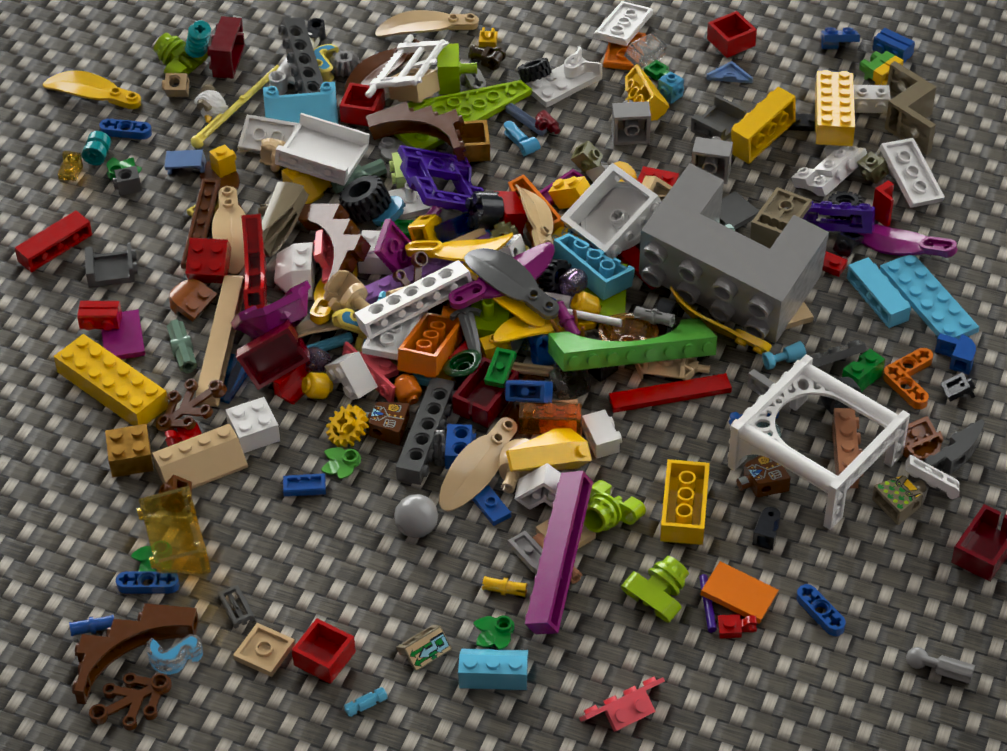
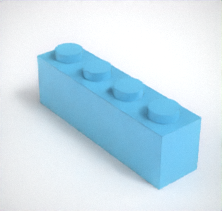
[847,257,911,328]

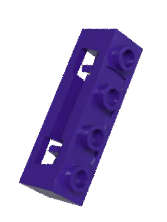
[802,201,875,234]

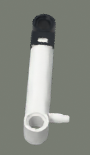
[268,18,326,95]

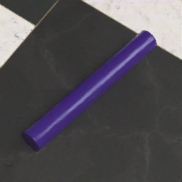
[699,574,717,633]

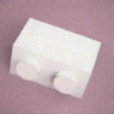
[582,410,622,459]

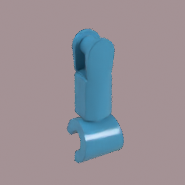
[504,121,541,156]

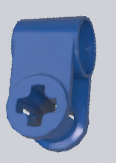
[528,334,556,366]

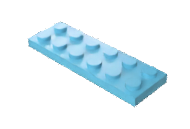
[880,255,979,339]

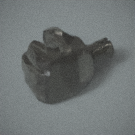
[548,362,591,400]

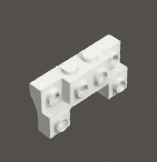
[791,145,867,197]

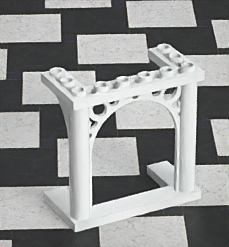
[727,354,910,530]

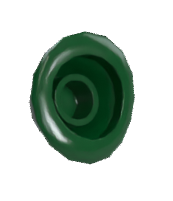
[443,349,481,382]

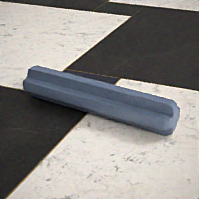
[505,103,547,136]

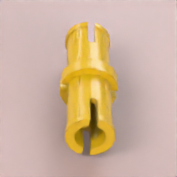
[482,576,528,597]

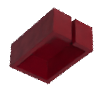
[207,16,245,79]
[236,320,310,390]
[452,357,519,428]
[951,504,1007,582]

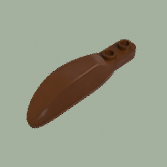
[344,39,420,93]

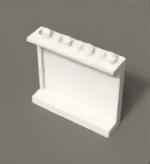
[275,113,370,186]

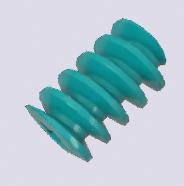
[185,20,211,58]

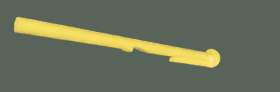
[191,65,279,149]

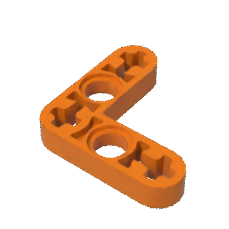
[883,348,933,409]

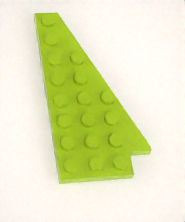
[391,80,532,150]

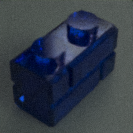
[434,213,474,243]

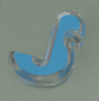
[146,634,203,675]

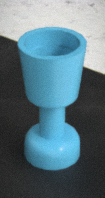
[762,341,806,370]

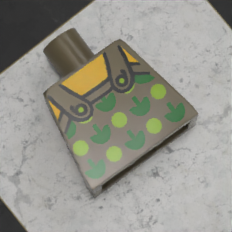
[872,475,926,525]

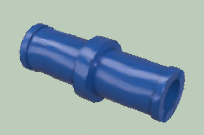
[69,615,114,636]

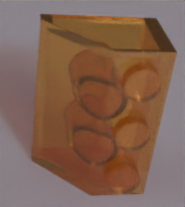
[519,401,582,436]

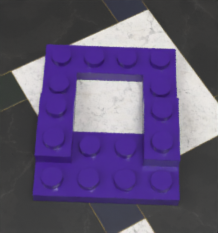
[397,145,484,212]

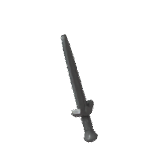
[450,306,482,360]

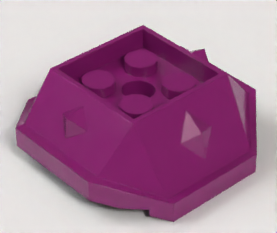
[231,280,311,339]

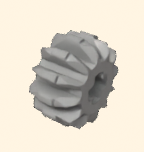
[330,49,359,78]

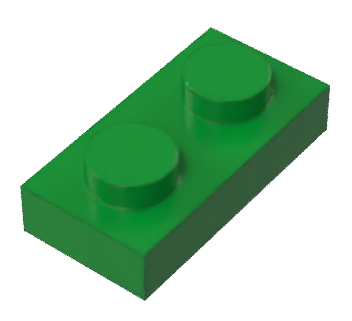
[484,347,517,388]

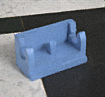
[164,149,206,174]

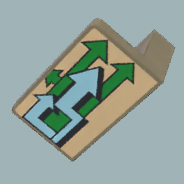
[396,625,452,671]

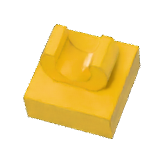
[479,27,498,48]

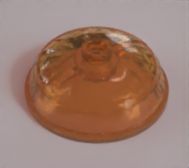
[598,313,659,341]

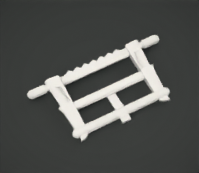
[365,34,449,98]

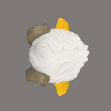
[194,84,229,123]

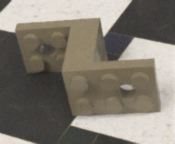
[885,61,936,155]
[750,187,812,249]

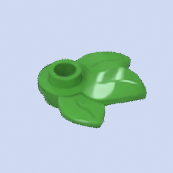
[321,447,361,479]

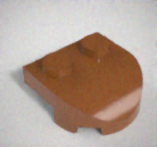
[169,279,217,322]
[903,416,943,461]

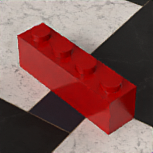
[15,210,93,273]

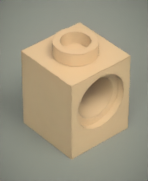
[162,73,190,97]

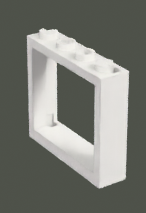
[560,163,662,259]

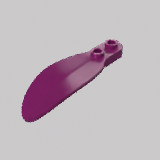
[858,224,958,258]
[448,242,555,309]

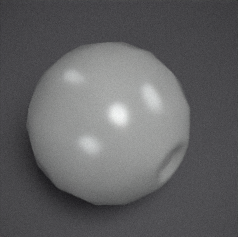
[394,494,438,538]

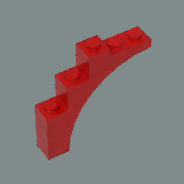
[241,214,267,310]

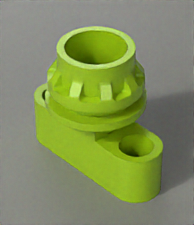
[153,33,208,75]
[584,480,646,532]
[620,556,689,623]

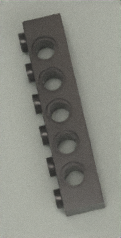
[278,17,323,94]
[396,377,457,485]

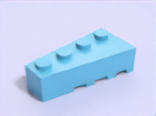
[553,233,635,300]

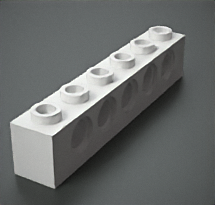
[355,260,472,339]

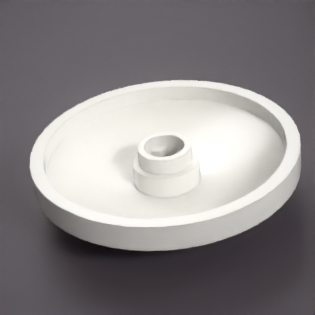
[581,182,649,251]

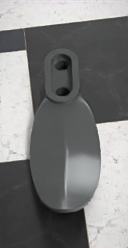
[464,248,559,320]

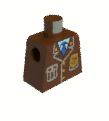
[364,402,410,446]
[736,455,791,497]

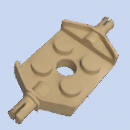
[634,357,710,380]

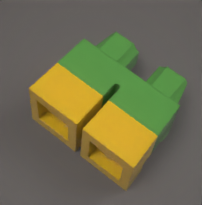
[859,51,904,85]

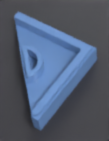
[706,61,753,83]

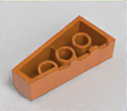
[508,174,564,248]

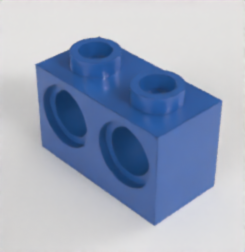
[445,424,476,469]

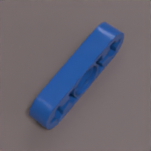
[99,119,152,140]
[116,571,180,594]
[796,584,846,636]

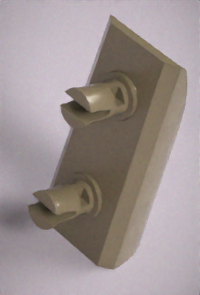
[258,182,309,257]

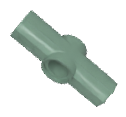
[330,159,387,194]
[166,319,197,374]

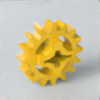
[326,404,369,448]

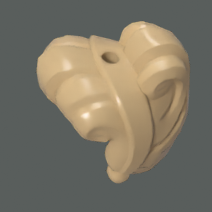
[260,138,286,172]

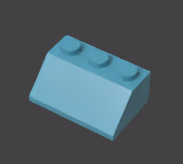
[458,649,528,690]

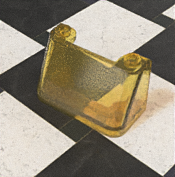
[137,486,211,575]

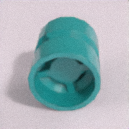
[81,131,112,166]

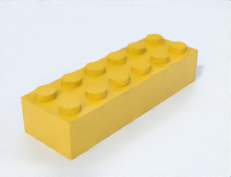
[815,70,855,146]
[54,334,169,426]

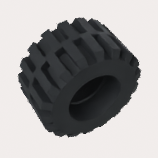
[339,175,391,223]

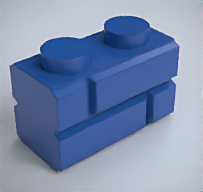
[872,28,915,64]
[505,380,553,403]

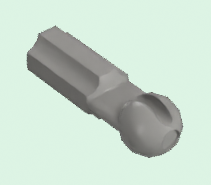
[906,647,975,684]

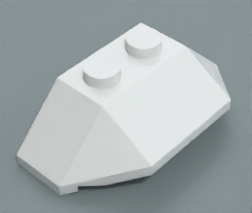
[274,242,316,300]

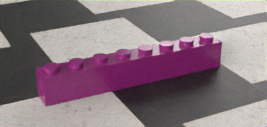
[525,471,593,635]

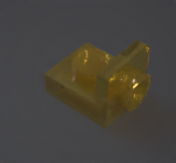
[58,151,83,181]

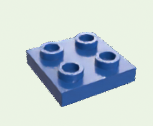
[820,27,860,49]

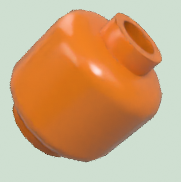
[394,374,422,405]

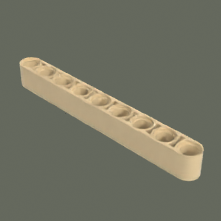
[196,275,245,407]

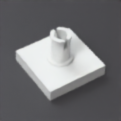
[388,182,431,220]

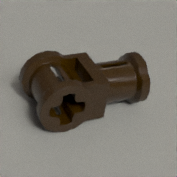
[468,44,506,70]

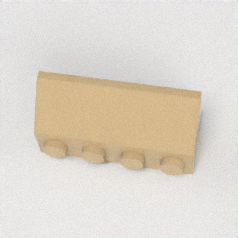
[152,423,248,489]

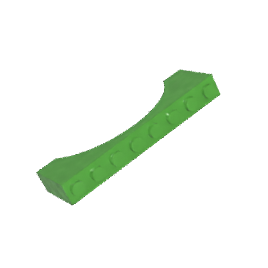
[548,318,717,372]

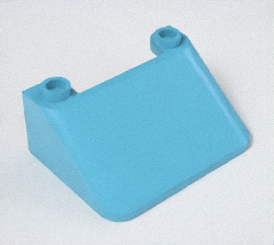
[263,82,339,124]

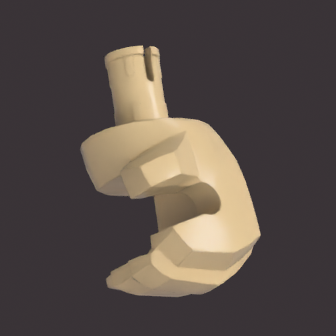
[324,270,370,311]
[499,438,532,493]

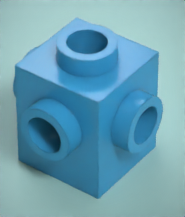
[658,71,684,104]

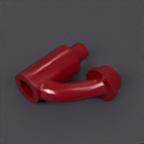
[535,110,561,134]

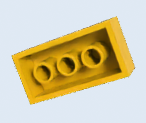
[731,86,796,164]
[660,459,710,545]

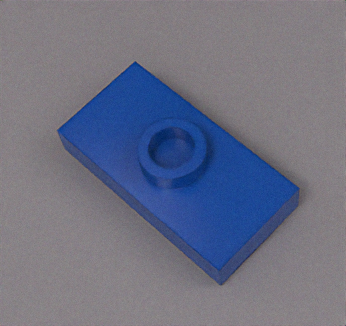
[283,473,326,497]
[472,485,511,526]

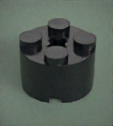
[465,191,504,230]

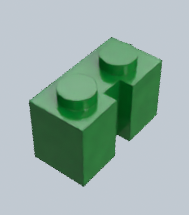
[842,348,885,391]

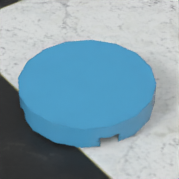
[372,196,406,226]

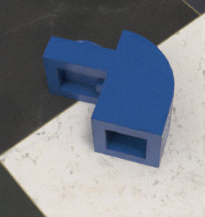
[935,333,976,375]

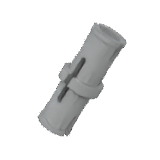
[633,306,675,327]

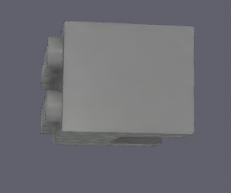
[639,163,829,344]

